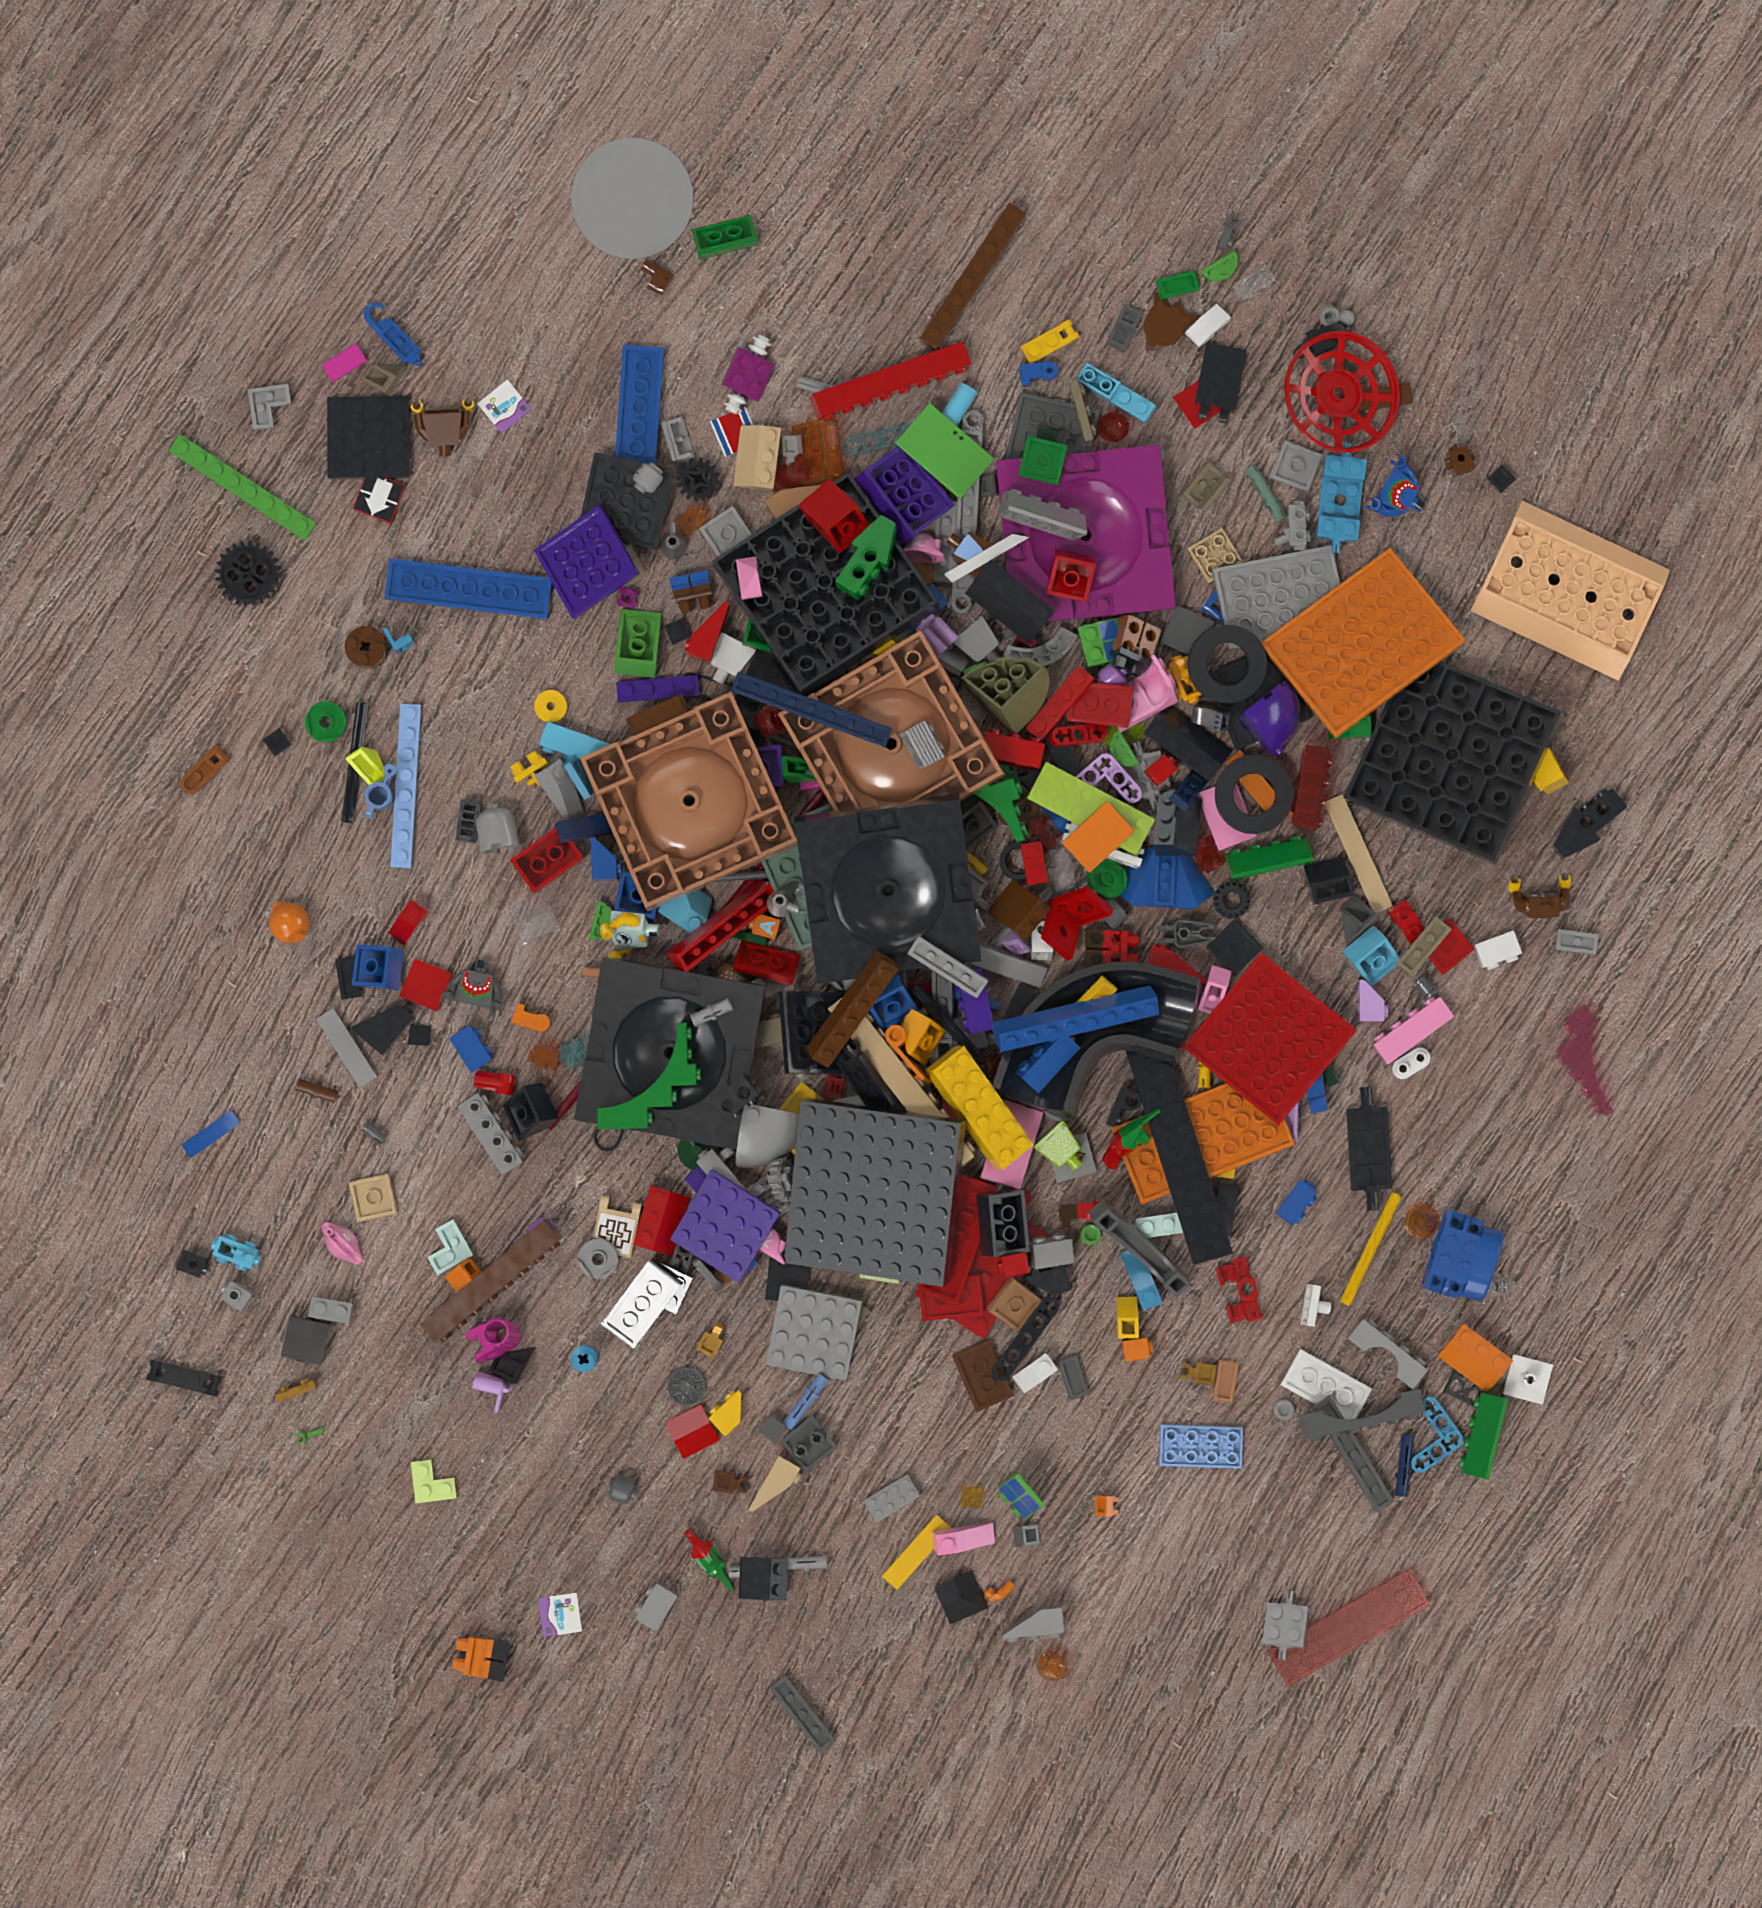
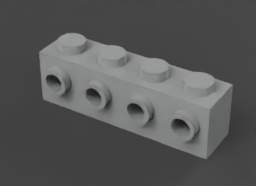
[457,1093,524,1175]

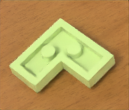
[411,1460,457,1503]

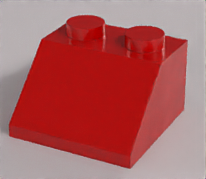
[1046,548,1096,602]

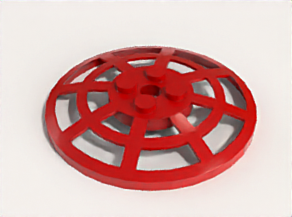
[1284,331,1400,453]

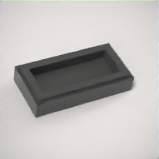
[1057,1355,1090,1400]

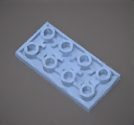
[1159,1424,1243,1469]

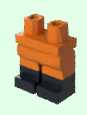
[452,1636,510,1682]

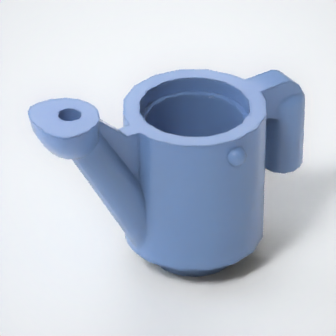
[365,764,397,819]

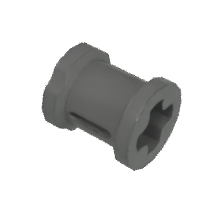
[1411,974,1438,1001]

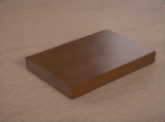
[952,1339,1014,1412]

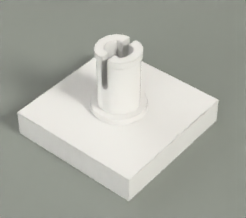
[1502,1354,1553,1405]

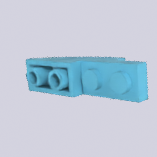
[1076,363,1157,424]

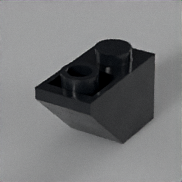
[1025,1265,1072,1295]

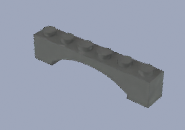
[1089,1198,1191,1298]
[1298,1389,1425,1442]

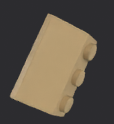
[733,425,781,491]

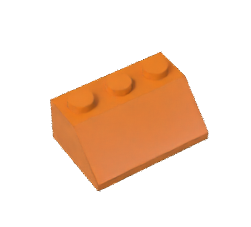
[1437,1323,1514,1393]

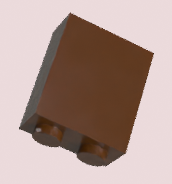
[987,880,1051,941]

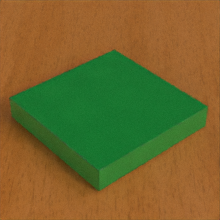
[1018,436,1068,486]

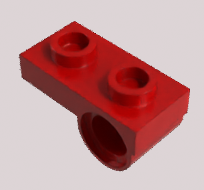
[1387,898,1425,944]

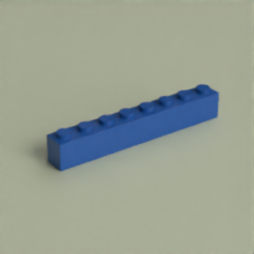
[992,985,1159,1052]

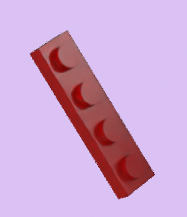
[1026,665,1095,742]

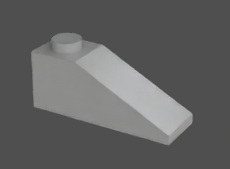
[534,758,584,820]

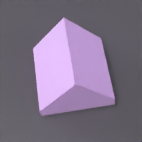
[1003,932,1031,955]

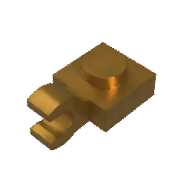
[696,1321,725,1359]

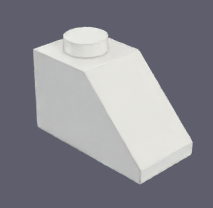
[1012,1353,1058,1393]

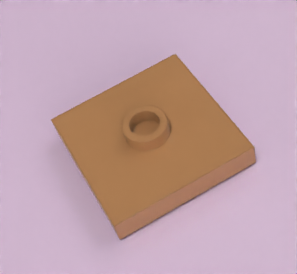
[986,1277,1042,1333]

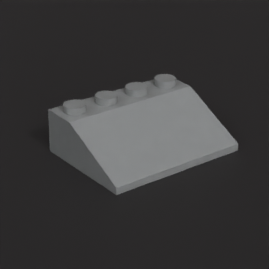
[997,489,1087,541]

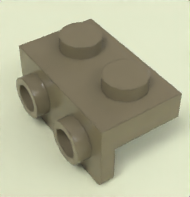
[1180,461,1230,511]

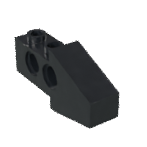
[1551,788,1627,860]

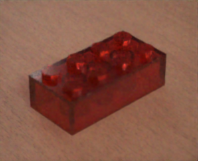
[1290,745,1333,832]

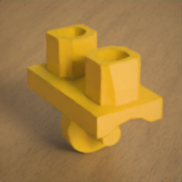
[510,751,548,787]

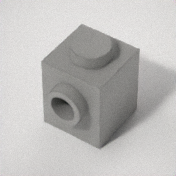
[220,1281,254,1312]

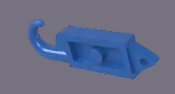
[363,302,422,367]

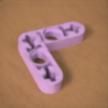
[1075,753,1142,803]

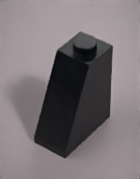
[350,1004,415,1056]

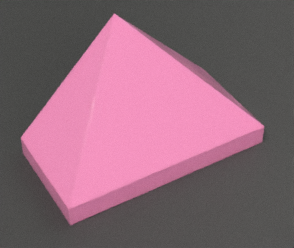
[736,556,762,600]

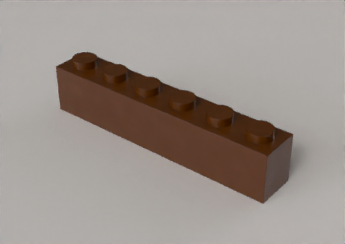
[806,950,899,1067]

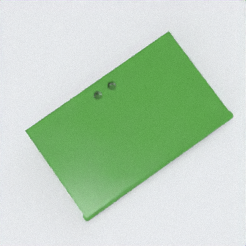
[895,403,994,500]

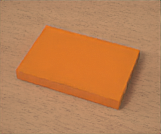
[1062,801,1135,873]

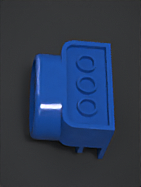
[1420,1209,1504,1302]

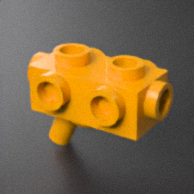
[1166,655,1202,705]

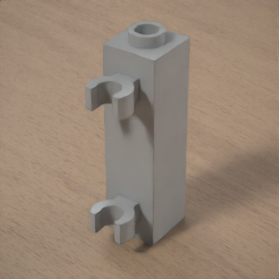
[696,1148,766,1197]

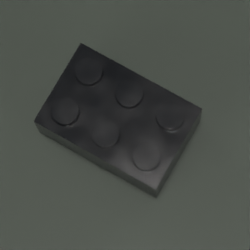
[976,1188,1030,1257]

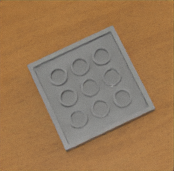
[766,1284,862,1381]

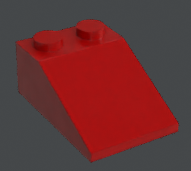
[684,601,730,665]

